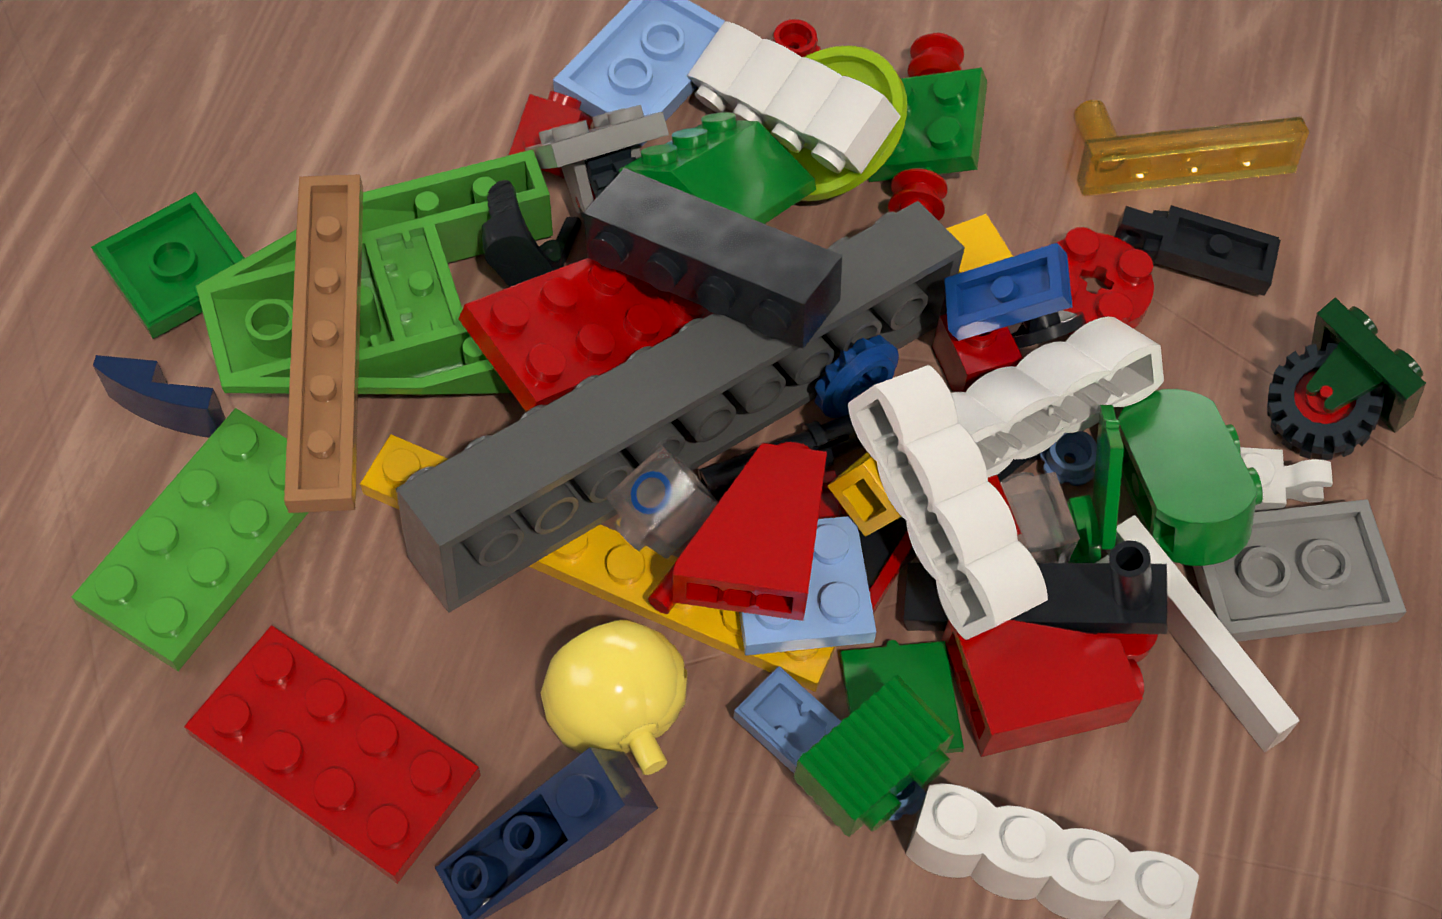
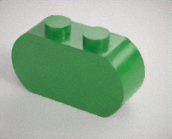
[1118,389,1263,566]

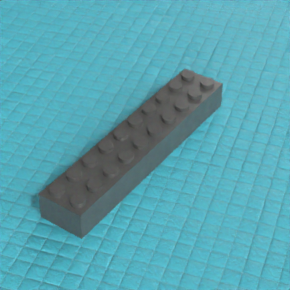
[396,201,965,613]

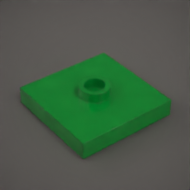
[91,192,244,339]

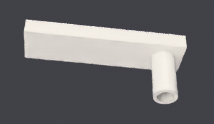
[1096,515,1300,752]

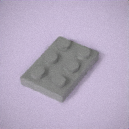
[1193,499,1407,642]

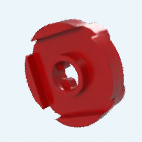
[1056,227,1154,335]

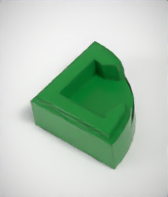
[1056,495,1101,563]

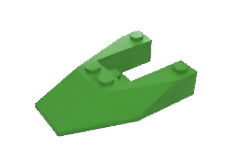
[196,149,553,394]

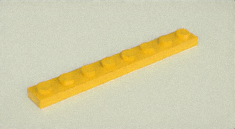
[360,434,837,692]

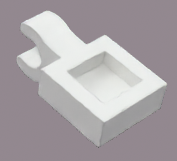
[1240,447,1333,512]

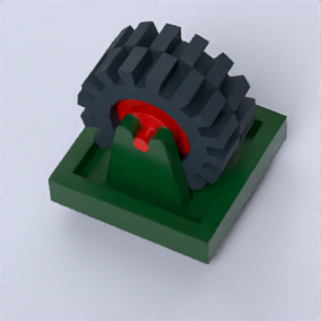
[1267,297,1426,460]

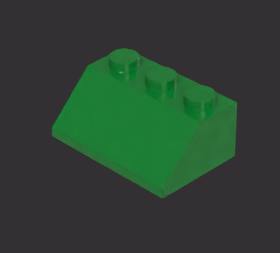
[619,112,816,224]

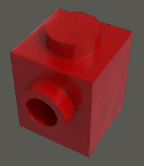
[932,313,1023,393]

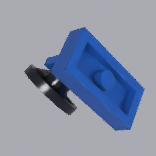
[945,243,1087,349]

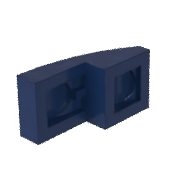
[93,355,226,438]

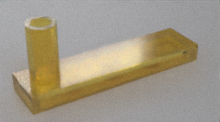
[1074,100,1310,196]

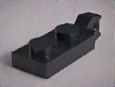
[1114,205,1281,296]

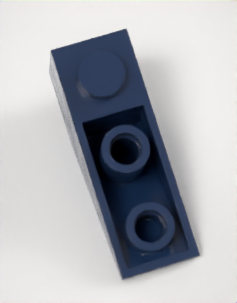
[435,747,658,919]

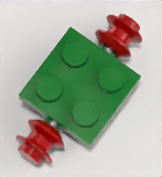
[868,33,988,221]

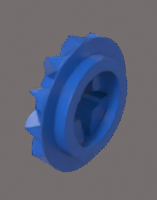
[814,335,899,418]

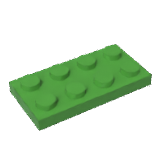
[71,408,309,671]

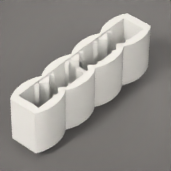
[687,21,901,174]
[951,317,1164,478]
[848,365,1048,640]
[906,784,1199,919]

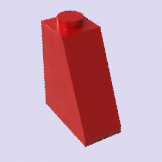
[673,442,827,621]
[942,620,1144,757]

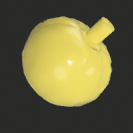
[541,620,687,775]

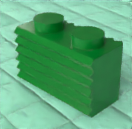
[794,675,955,837]

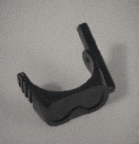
[482,180,582,287]

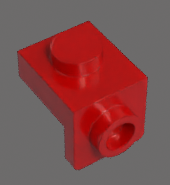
[509,91,593,179]

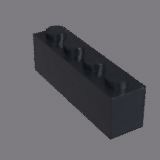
[583,168,842,349]

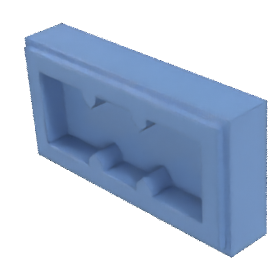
[733,666,841,773]

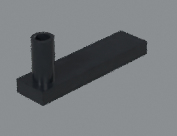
[904,540,1168,634]

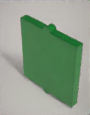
[1092,405,1124,550]
[840,640,964,753]

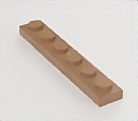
[284,174,363,513]

